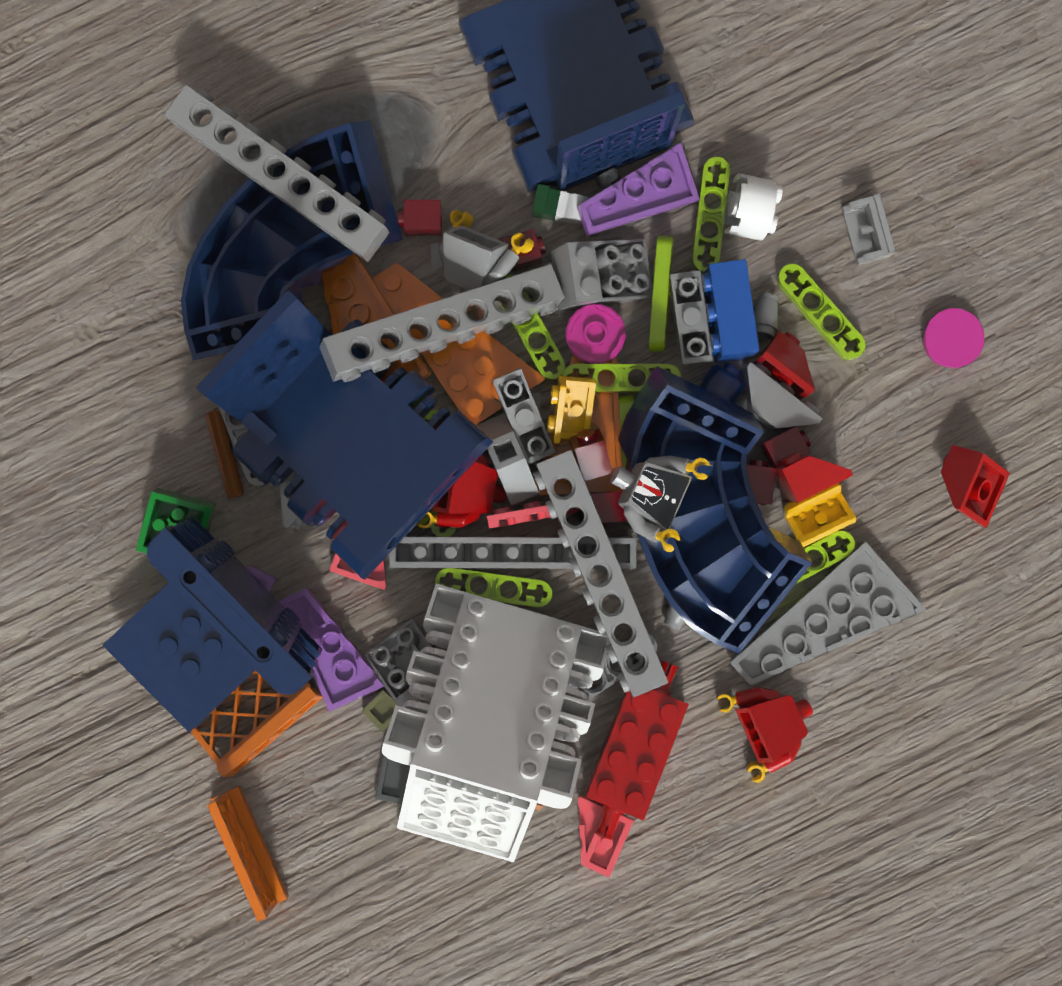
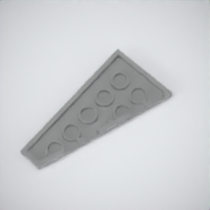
[729,541,927,686]

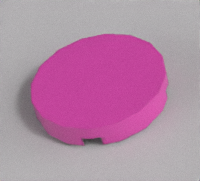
[565,304,626,364]
[922,308,984,369]

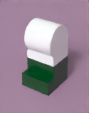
[532,184,590,225]

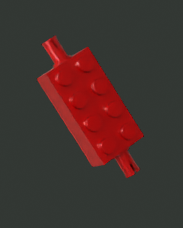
[584,660,689,840]

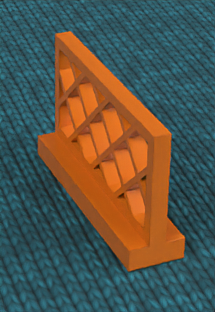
[191,670,323,777]
[207,785,289,922]

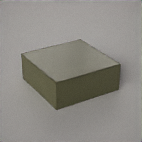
[361,689,397,732]

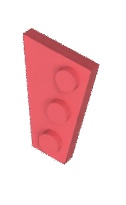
[487,496,580,529]

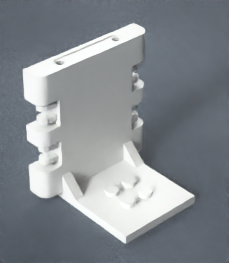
[382,584,610,862]

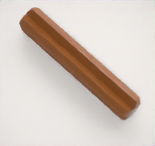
[205,410,244,498]

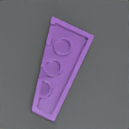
[577,143,700,236]
[279,588,384,712]

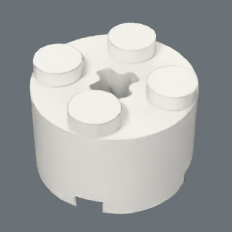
[724,173,783,241]

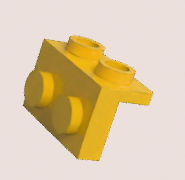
[547,376,596,444]
[784,483,856,547]

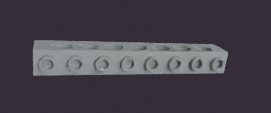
[164,85,390,262]
[319,264,565,382]
[533,450,668,697]
[389,537,636,569]

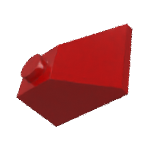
[753,331,815,400]
[940,445,1010,528]
[775,452,853,503]

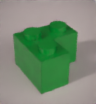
[135,488,216,554]

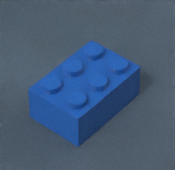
[702,259,759,363]

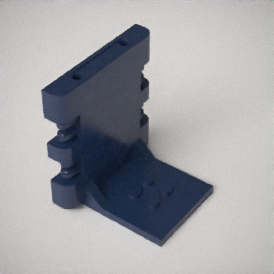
[459,0,695,193]
[196,290,493,580]
[102,516,322,733]

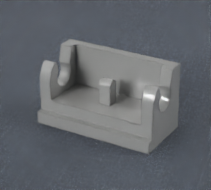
[841,193,896,266]

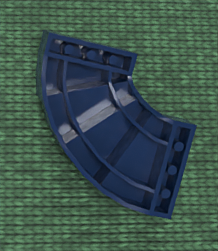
[181,120,403,361]
[618,366,812,653]

